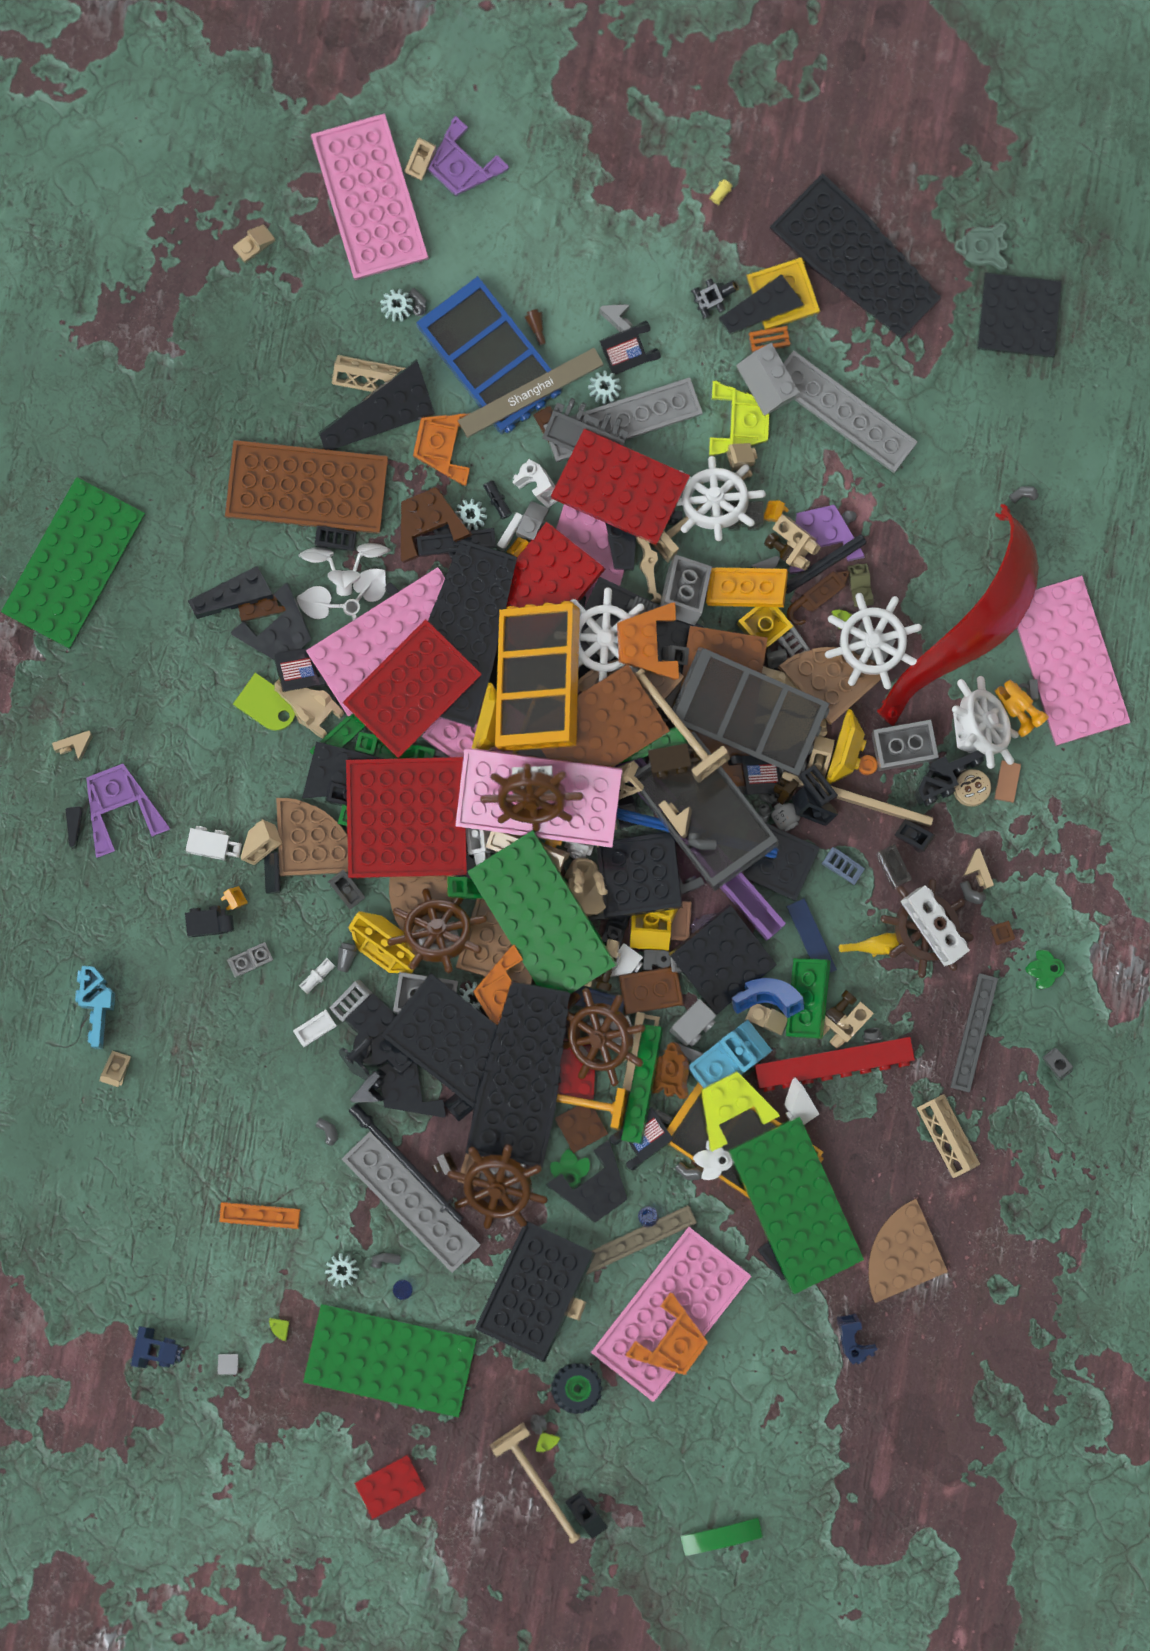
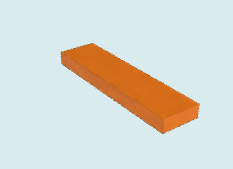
[219,1202,300,1229]

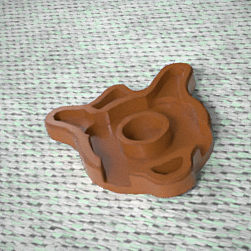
[652,1042,689,1099]

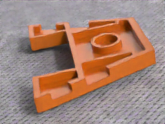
[413,413,470,486]
[617,602,679,680]
[473,945,523,1025]
[625,1292,708,1375]

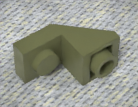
[848,564,874,607]

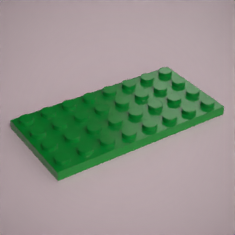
[1,477,145,649]
[467,830,617,994]
[728,1116,864,1295]
[303,1304,476,1418]

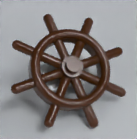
[480,763,583,832]
[387,888,487,973]
[563,988,645,1086]
[448,1145,548,1229]

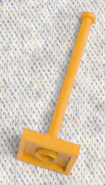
[556,1088,629,1130]

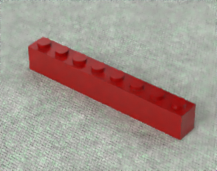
[754,1037,915,1092]

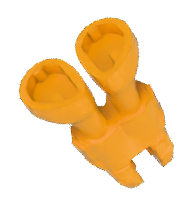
[995,680,1049,738]

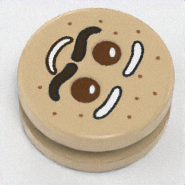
[954,769,991,807]

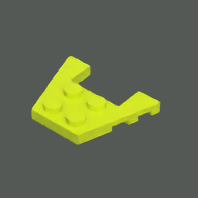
[709,381,769,456]
[701,1071,779,1152]

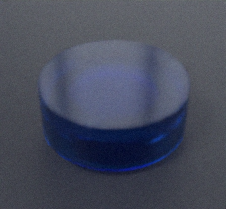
[638,1206,658,1227]
[393,1280,413,1300]

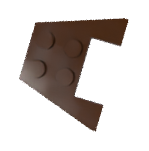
[401,487,472,563]

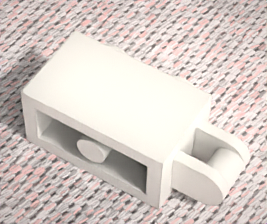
[186,826,242,861]
[466,828,496,865]

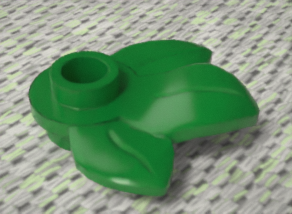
[1025,950,1065,989]
[550,1149,590,1189]

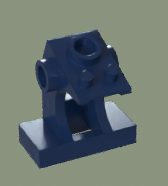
[836,1314,877,1365]
[130,1326,184,1368]

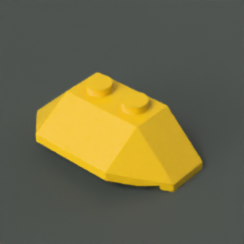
[472,683,509,751]
[826,709,867,785]
[348,911,415,974]

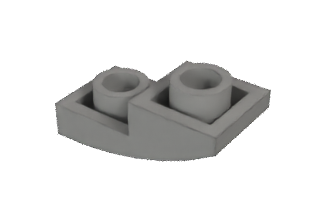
[227,942,273,978]

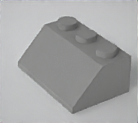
[736,343,800,416]

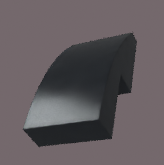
[602,916,630,949]

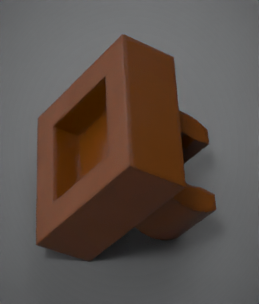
[989,921,1015,946]

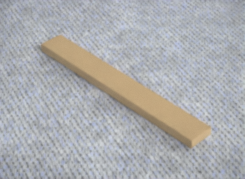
[781,772,933,827]

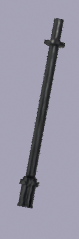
[348,1103,464,1223]

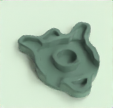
[954,222,1008,271]

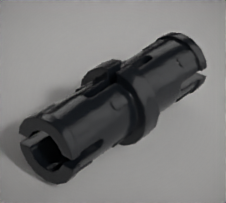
[483,480,512,520]

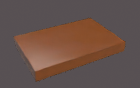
[618,967,684,1015]

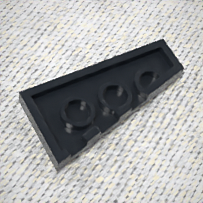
[719,274,804,335]
[605,523,636,571]
[188,566,274,619]

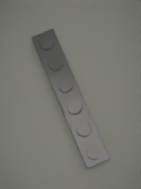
[950,973,998,1093]

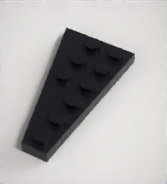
[319,359,435,450]
[302,741,385,798]

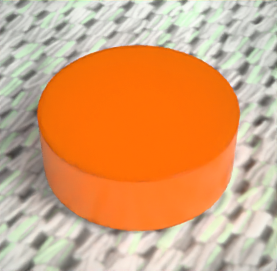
[858,755,878,775]

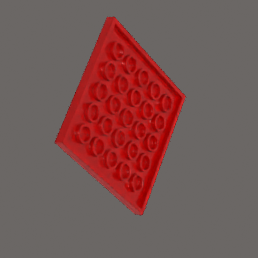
[346,757,467,878]

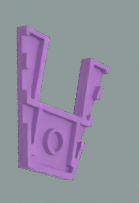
[86,764,170,858]

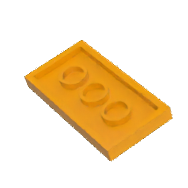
[706,568,788,607]

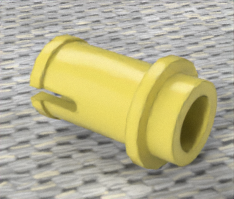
[709,179,732,205]

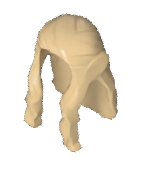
[564,858,608,916]

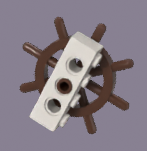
[880,879,974,978]

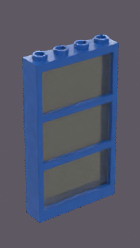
[416,276,563,435]

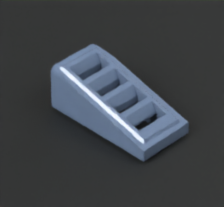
[822,847,865,885]

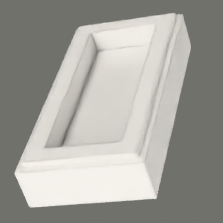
[497,512,523,552]
[293,1010,337,1047]

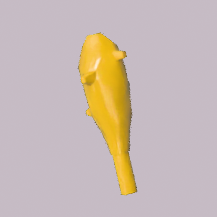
[839,933,899,957]

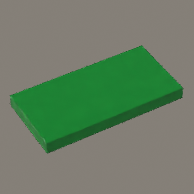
[786,958,831,1039]

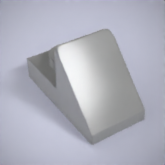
[599,305,633,332]

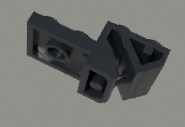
[914,750,986,807]

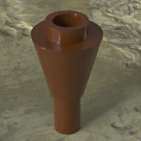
[524,309,546,345]

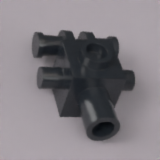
[691,278,739,320]

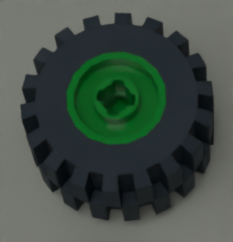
[551,1363,603,1414]

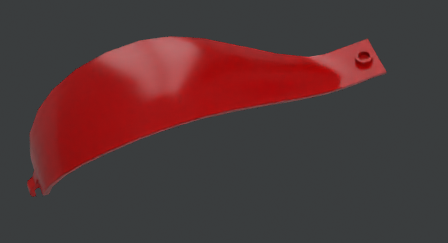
[877,504,1039,726]

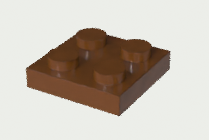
[554,1106,608,1153]

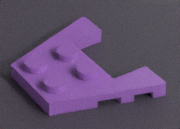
[428,116,509,196]
[790,505,865,575]

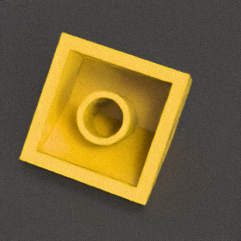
[737,607,793,648]
[630,913,671,951]

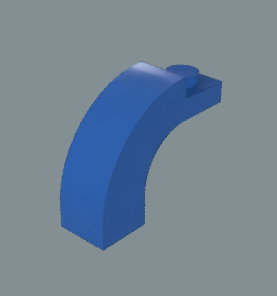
[732,978,804,1018]

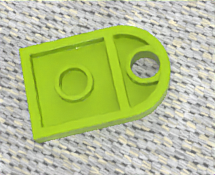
[233,673,295,731]

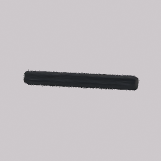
[786,534,867,594]

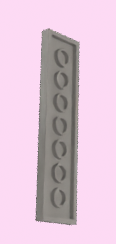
[783,350,917,473]
[543,377,703,463]
[342,1132,480,1273]

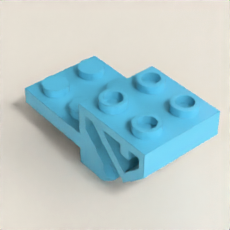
[75,966,115,1049]
[689,1020,772,1088]

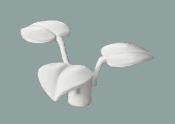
[299,543,391,596]
[297,569,386,620]

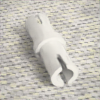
[299,958,335,994]

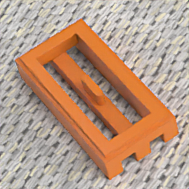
[749,326,791,353]

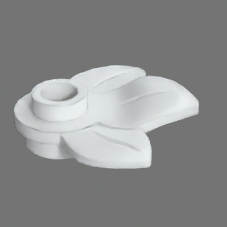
[693,1141,733,1180]

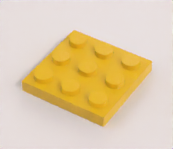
[746,258,820,330]

